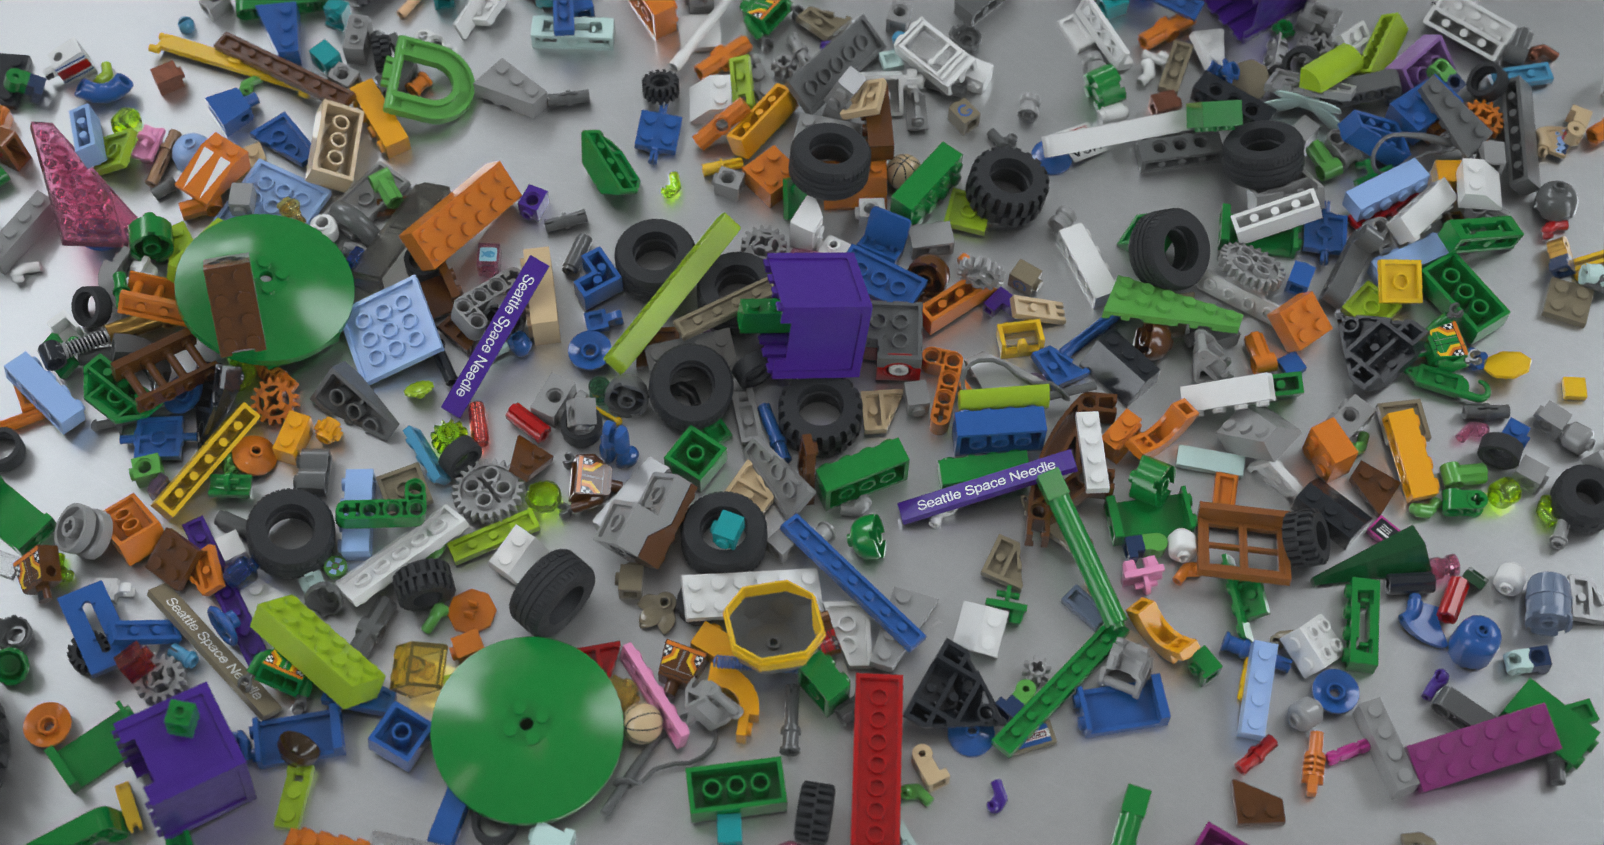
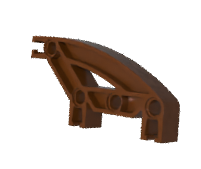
[1024,392,1117,548]

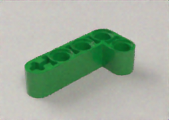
[335,478,427,529]
[26,806,129,845]

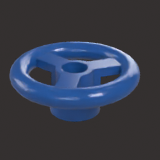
[207,606,241,646]

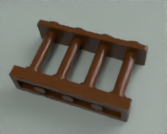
[111,327,218,413]

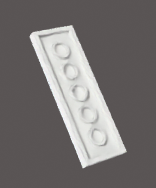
[334,504,469,607]
[681,568,824,622]

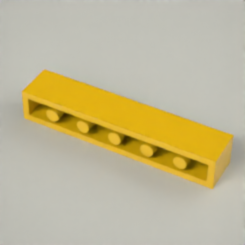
[150,402,261,520]

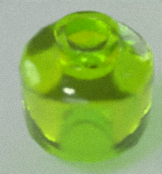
[110,107,143,133]
[1487,477,1522,509]

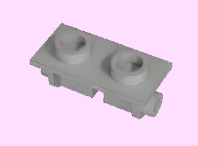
[1263,32,1288,72]
[904,88,928,131]

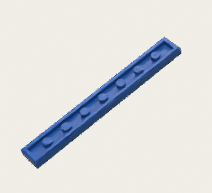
[780,513,927,653]

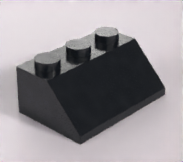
[1079,327,1161,408]
[1291,477,1373,550]

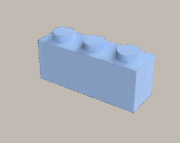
[69,103,107,169]

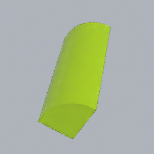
[1354,12,1409,76]
[1299,43,1363,93]
[957,384,1050,411]

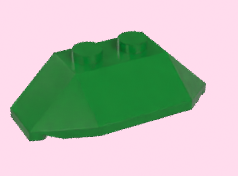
[581,130,641,195]
[83,353,164,424]

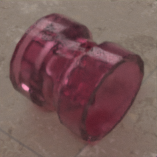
[1430,554,1460,580]

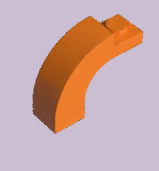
[1124,398,1200,460]

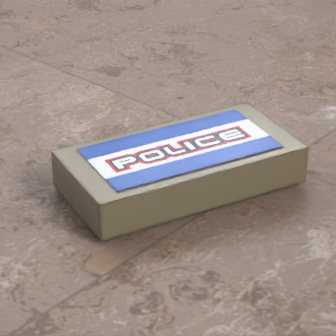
[1012,720,1057,757]

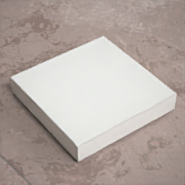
[678,14,722,52]

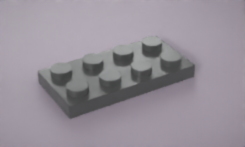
[644,328,737,386]

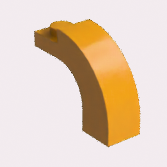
[1125,597,1201,664]
[708,663,759,744]

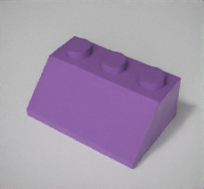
[1385,35,1456,95]

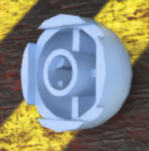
[172,133,207,173]

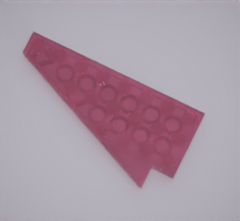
[30,121,138,247]

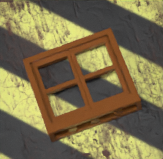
[1196,501,1292,586]

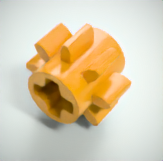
[313,417,343,445]

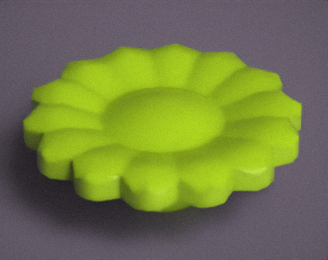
[403,380,434,399]

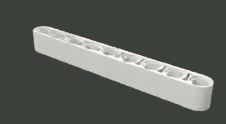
[1041,109,1194,158]

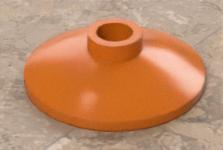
[232,435,277,476]
[23,702,72,748]

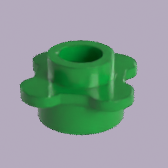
[1272,20,1296,39]

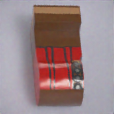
[818,610,841,657]

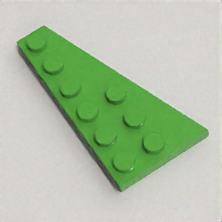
[1101,275,1243,334]

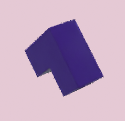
[983,286,1013,318]

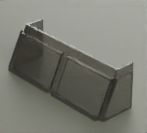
[351,182,451,295]

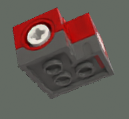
[863,300,923,381]

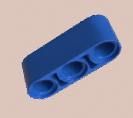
[427,787,469,845]

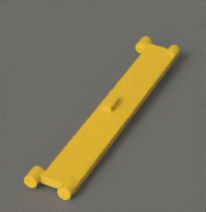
[148,32,311,99]

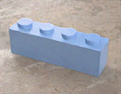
[1342,158,1430,222]
[1367,232,1449,287]
[4,351,85,435]
[338,469,376,561]
[1236,640,1278,741]

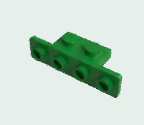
[1221,553,1271,643]

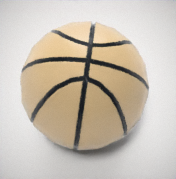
[887,154,921,189]
[623,703,663,744]

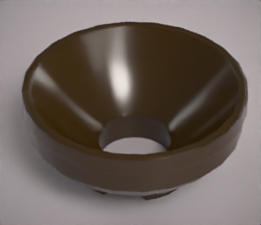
[277,731,320,768]

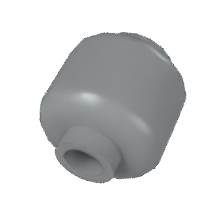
[1559,422,1596,455]
[1288,697,1324,732]

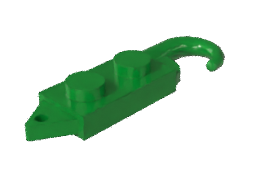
[1404,363,1491,403]

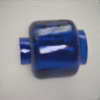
[223,555,259,589]

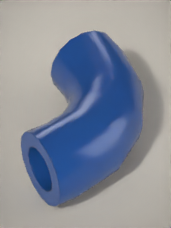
[74,73,134,104]

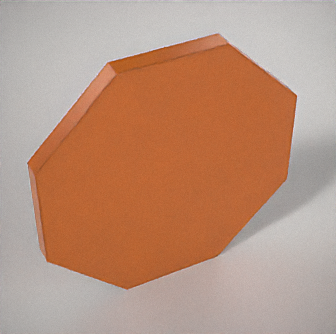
[448,589,497,633]

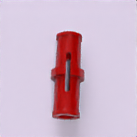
[1234,734,1278,776]

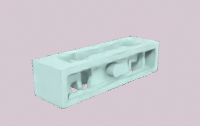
[531,15,615,50]

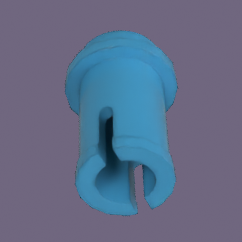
[167,643,199,668]

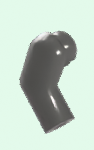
[987,128,1018,148]

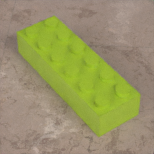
[250,594,386,709]

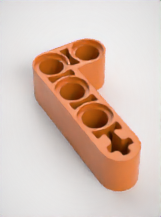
[921,347,963,435]

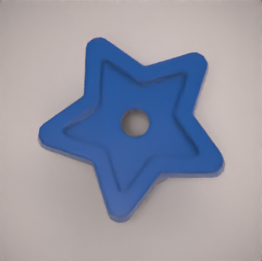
[1220,58,1240,84]

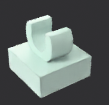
[298,570,324,594]

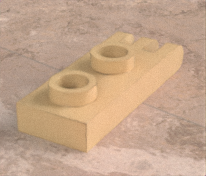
[1010,295,1066,325]

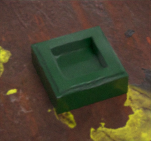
[1462,567,1489,590]

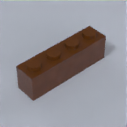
[860,83,894,161]

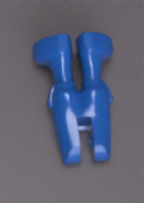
[599,420,639,469]

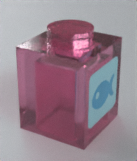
[476,243,502,278]

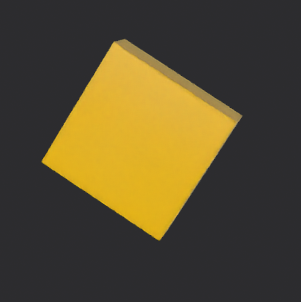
[1561,377,1588,400]

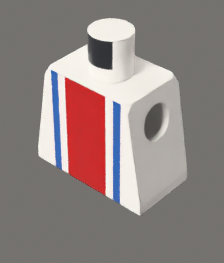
[42,36,97,84]

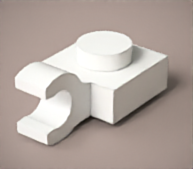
[94,577,135,603]

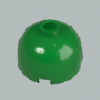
[847,514,886,560]

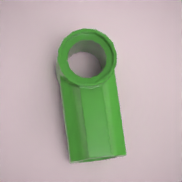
[1305,140,1343,182]
[367,167,404,209]
[1439,461,1488,489]

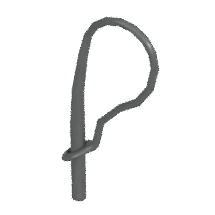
[1371,132,1478,175]
[960,358,1097,401]
[600,713,718,817]

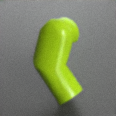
[93,61,114,83]

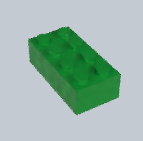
[890,142,963,226]
[1422,253,1511,345]
[815,437,910,511]
[685,756,787,823]

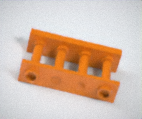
[117,271,187,327]

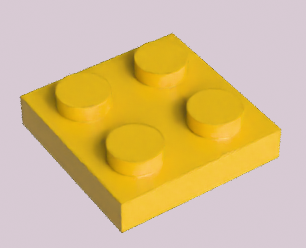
[1377,259,1423,304]

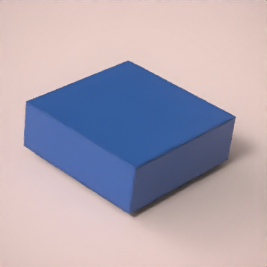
[1277,351,1307,373]

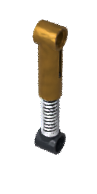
[37,298,178,371]

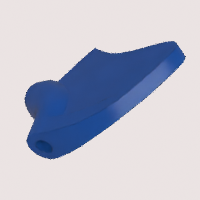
[1398,593,1448,649]

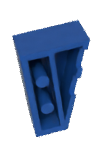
[255,1,302,66]
[1337,109,1411,168]

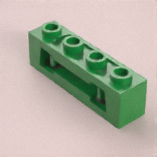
[1437,216,1524,254]
[1342,577,1380,674]

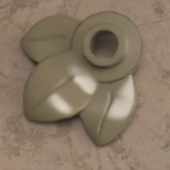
[637,592,677,635]

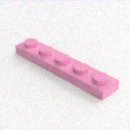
[619,642,690,749]

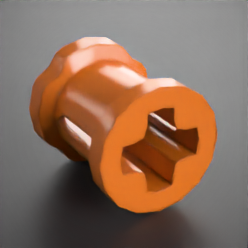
[405,71,433,97]

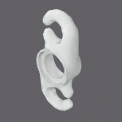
[414,29,459,54]

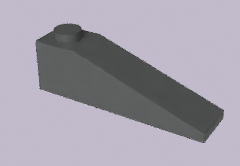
[310,361,400,441]

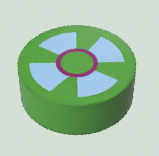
[324,556,348,580]

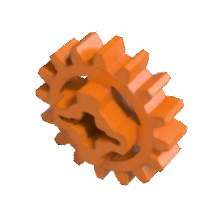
[1466,99,1504,141]
[250,377,300,426]

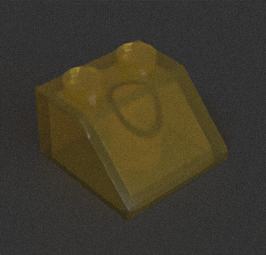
[389,641,448,699]

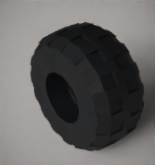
[1550,464,1604,533]

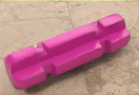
[1325,738,1371,766]

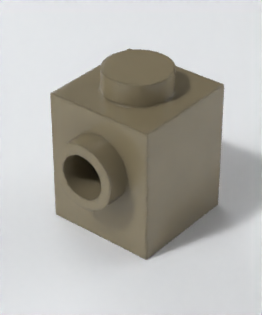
[615,562,645,600]

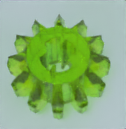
[430,418,468,455]

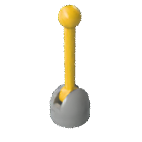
[574,390,622,426]

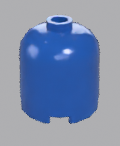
[1448,615,1502,670]

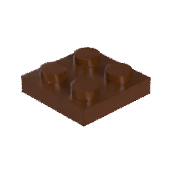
[145,527,204,591]

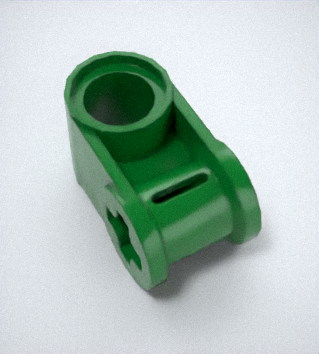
[1442,488,1488,517]

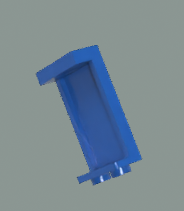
[1072,673,1171,738]
[249,703,346,770]

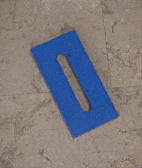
[57,580,138,679]

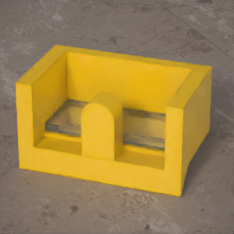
[996,319,1045,359]

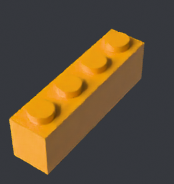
[349,78,411,159]
[726,83,799,160]
[1382,408,1440,504]

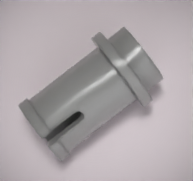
[1549,519,1570,549]

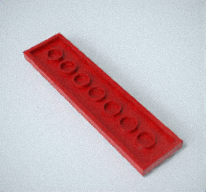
[850,673,903,845]

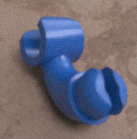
[1207,61,1227,80]

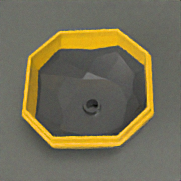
[722,580,826,675]

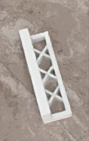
[1075,0,1134,71]

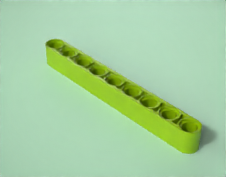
[603,212,741,375]

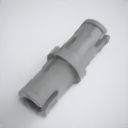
[786,33,811,67]

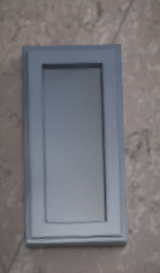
[1060,584,1104,631]

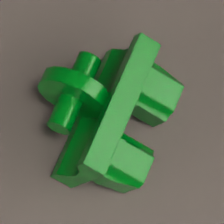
[208,471,253,499]
[985,585,1028,624]

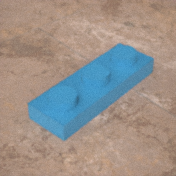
[1487,62,1554,86]
[402,425,452,486]

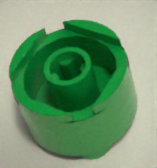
[1083,63,1127,111]
[127,212,174,262]
[1128,455,1176,507]

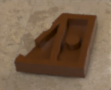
[509,435,554,482]

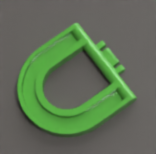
[380,35,475,124]

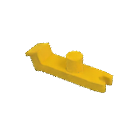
[115,781,143,833]

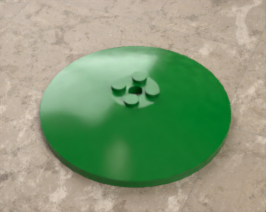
[174,214,355,366]
[430,637,624,826]

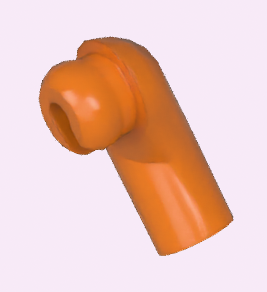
[1172,562,1200,585]

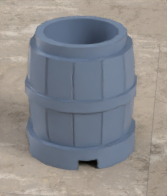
[1525,571,1573,636]

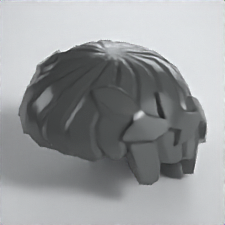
[949,23,982,53]
[304,581,344,617]
[0,615,33,650]

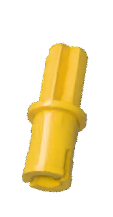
[701,157,744,177]

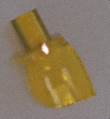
[277,197,307,223]

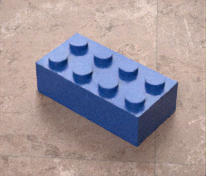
[952,405,1047,457]

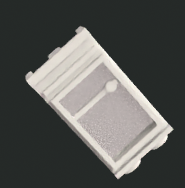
[894,16,977,96]

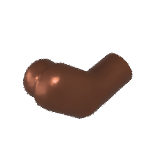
[1527,44,1559,62]

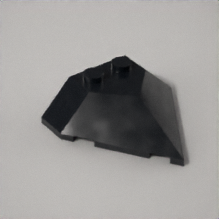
[1335,313,1430,392]
[195,361,244,450]
[903,638,1007,728]

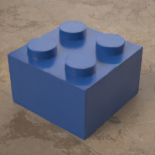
[368,701,431,773]

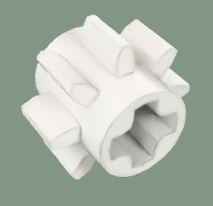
[903,69,923,94]

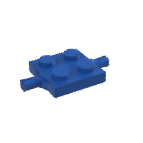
[634,102,683,165]
[1302,200,1348,266]
[119,416,198,461]

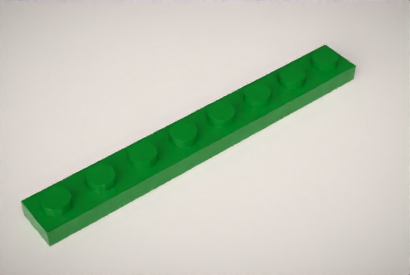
[991,624,1130,759]

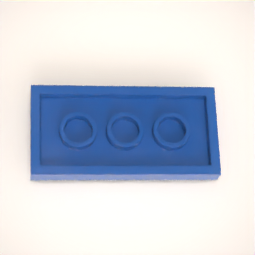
[847,243,928,303]

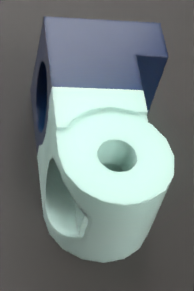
[1503,645,1552,675]

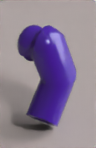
[1421,669,1450,702]
[986,779,1008,814]

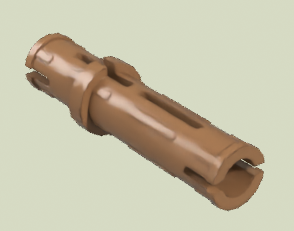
[145,129,182,188]

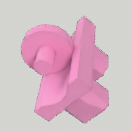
[131,124,166,165]
[1121,555,1165,595]

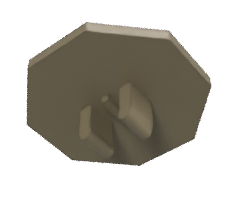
[1232,59,1269,99]

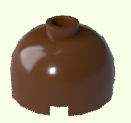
[908,254,950,298]
[1133,321,1174,361]

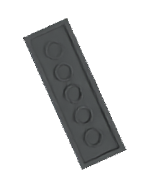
[784,14,887,114]

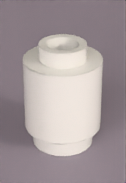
[1097,102,1129,125]

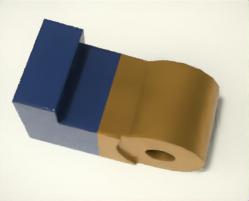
[1547,236,1576,279]

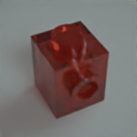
[113,641,156,684]

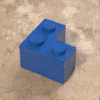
[573,246,623,310]

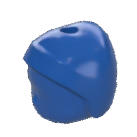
[508,331,532,357]

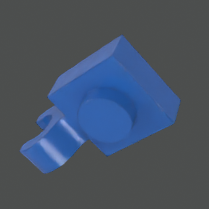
[584,308,624,333]

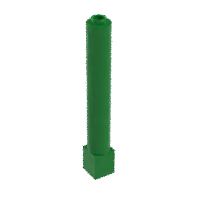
[1036,467,1128,631]
[1111,784,1152,845]

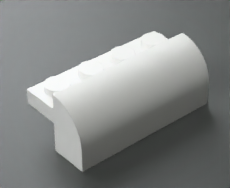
[1423,0,1518,62]

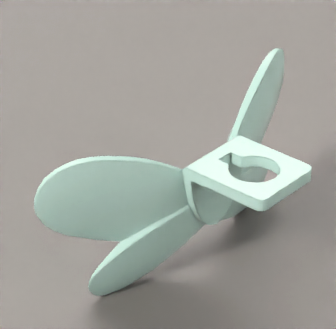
[1264,90,1342,130]

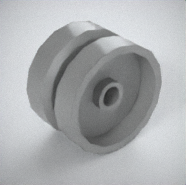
[54,503,113,559]

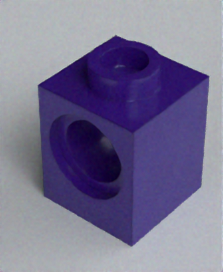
[518,184,550,222]

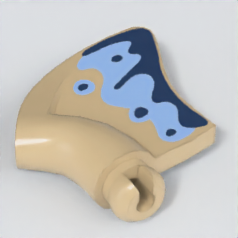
[1536,126,1583,159]

